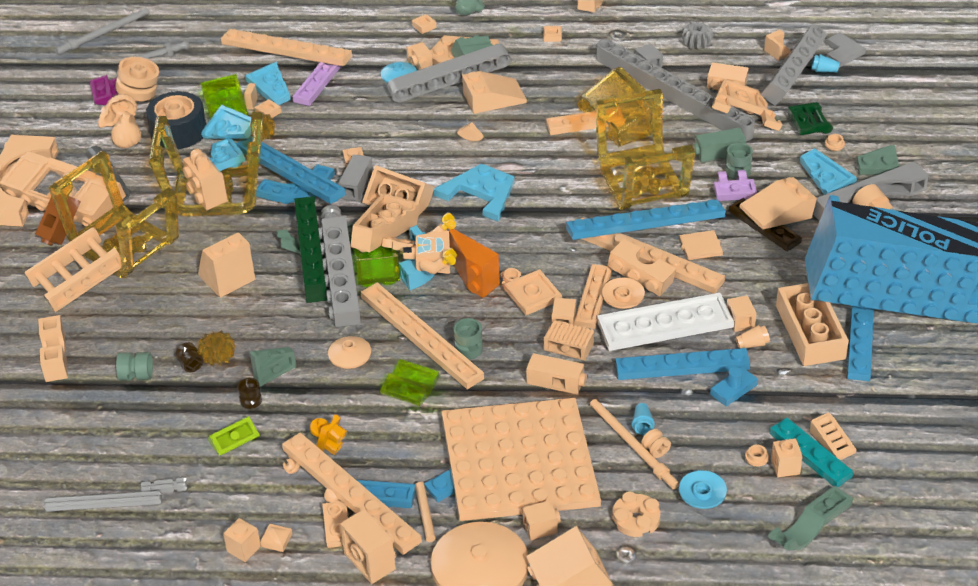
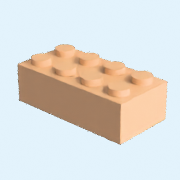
[776,283,849,366]

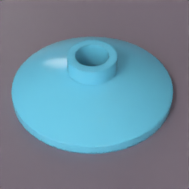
[381,62,417,83]
[679,470,727,509]

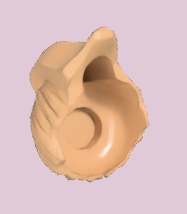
[98,94,137,128]
[111,111,141,148]

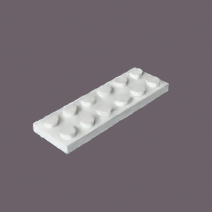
[597,293,734,351]

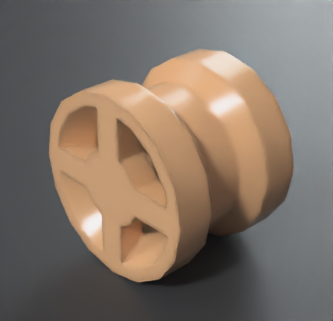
[642,429,671,458]

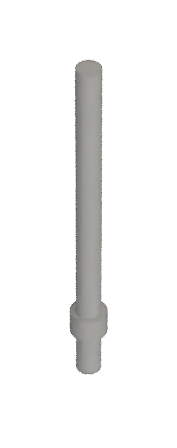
[55,8,149,55]

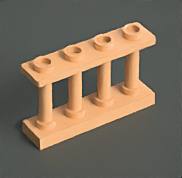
[25,227,125,312]

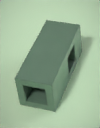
[693,128,746,162]

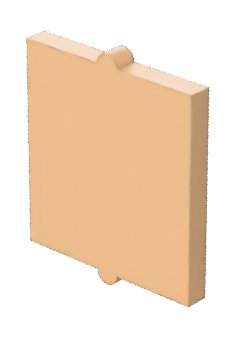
[679,230,723,260]

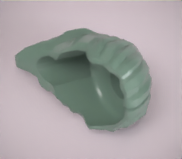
[455,0,485,15]

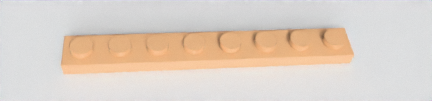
[221,29,353,66]
[581,218,725,294]
[361,282,484,389]
[282,433,422,555]

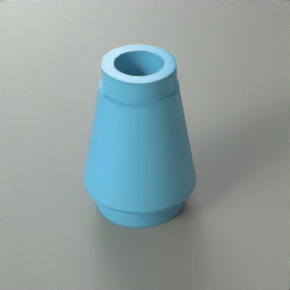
[811,54,840,72]
[632,403,655,435]

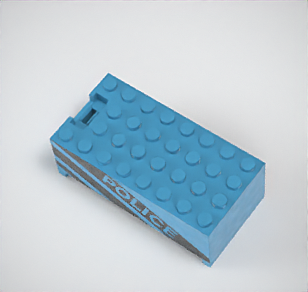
[805,195,978,324]

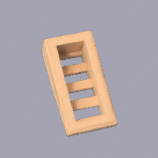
[810,412,857,460]

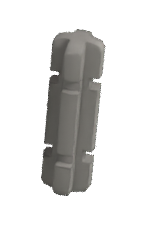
[141,477,187,494]

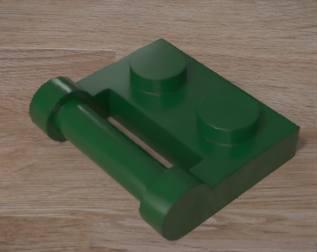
[787,102,833,135]

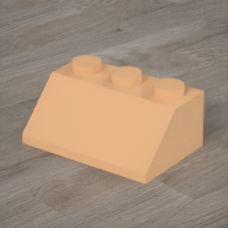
[362,165,435,216]

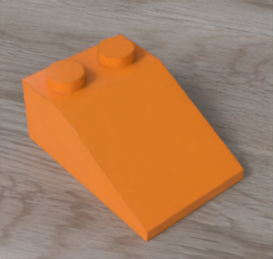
[449,229,500,298]

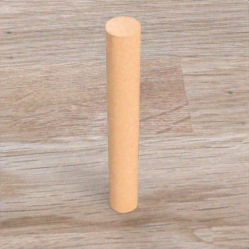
[415,482,436,542]

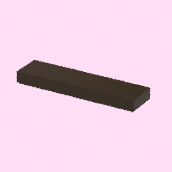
[729,198,802,252]

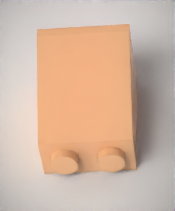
[198,232,256,298]
[526,526,613,586]

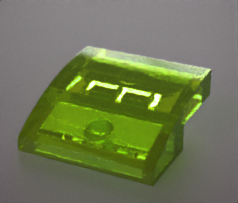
[379,359,440,406]

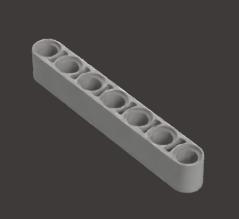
[387,44,511,102]

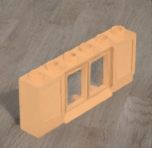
[0,151,126,230]

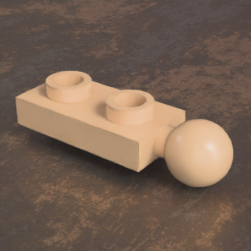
[323,488,348,548]

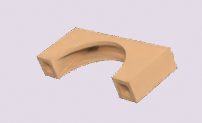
[0,135,59,227]

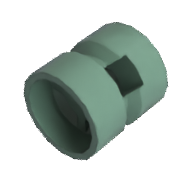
[725,143,753,180]
[454,318,483,359]
[116,352,153,381]

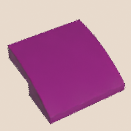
[89,75,119,105]

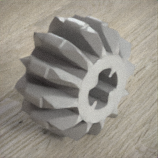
[682,22,713,49]

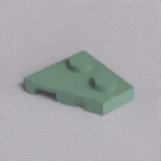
[857,145,899,175]
[250,347,296,387]

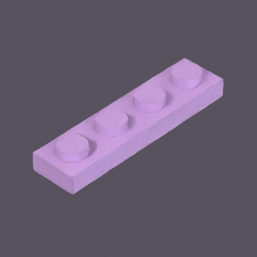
[293,62,341,106]

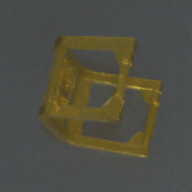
[595,88,695,210]
[149,112,263,216]
[48,151,179,278]

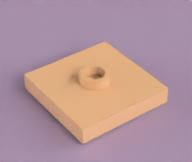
[504,269,562,315]

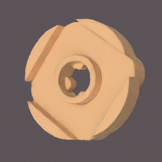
[612,492,661,537]

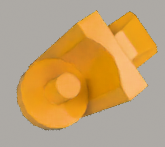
[310,414,347,455]

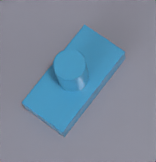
[710,367,758,407]

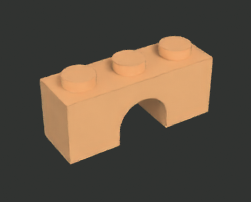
[607,239,676,297]
[38,315,68,382]

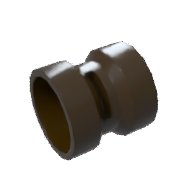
[175,342,204,373]
[237,378,262,409]

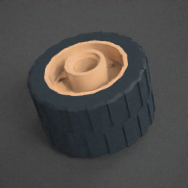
[146,91,207,150]

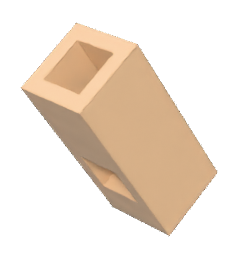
[526,353,587,395]

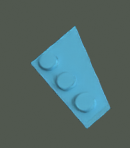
[201,105,259,139]

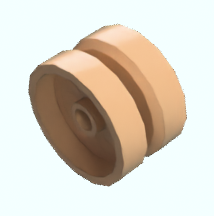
[116,57,159,101]

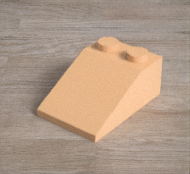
[462,71,527,114]
[740,177,817,229]

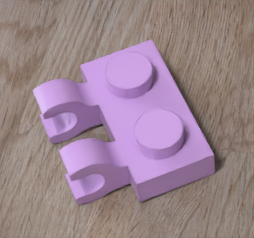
[714,170,757,201]

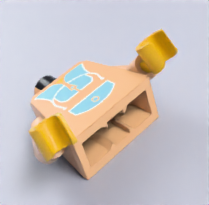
[403,213,457,274]

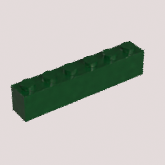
[294,196,328,303]

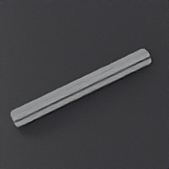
[44,490,162,512]

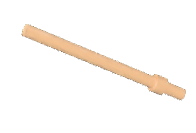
[590,399,680,490]

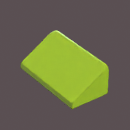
[207,416,260,456]

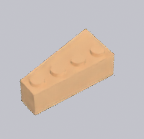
[350,193,420,252]

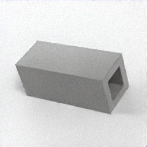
[338,154,373,201]

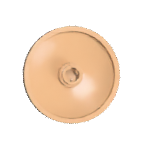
[431,522,529,586]

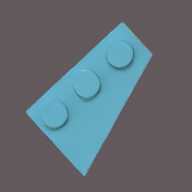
[245,62,291,105]
[209,139,246,171]
[800,148,857,195]

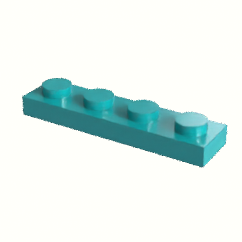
[770,417,854,487]

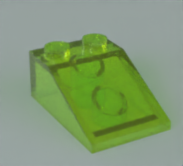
[200,74,249,120]
[353,246,400,287]

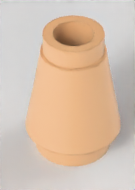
[736,325,770,349]

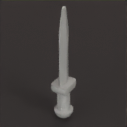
[134,40,190,59]

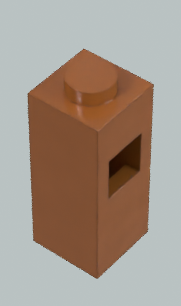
[35,190,81,246]

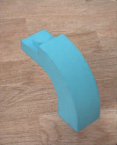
[399,225,435,290]

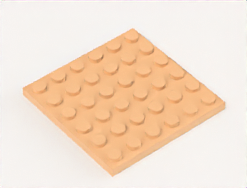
[442,398,601,521]

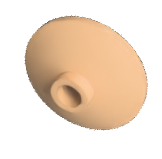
[602,278,645,309]
[328,336,371,369]

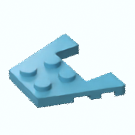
[434,164,515,222]

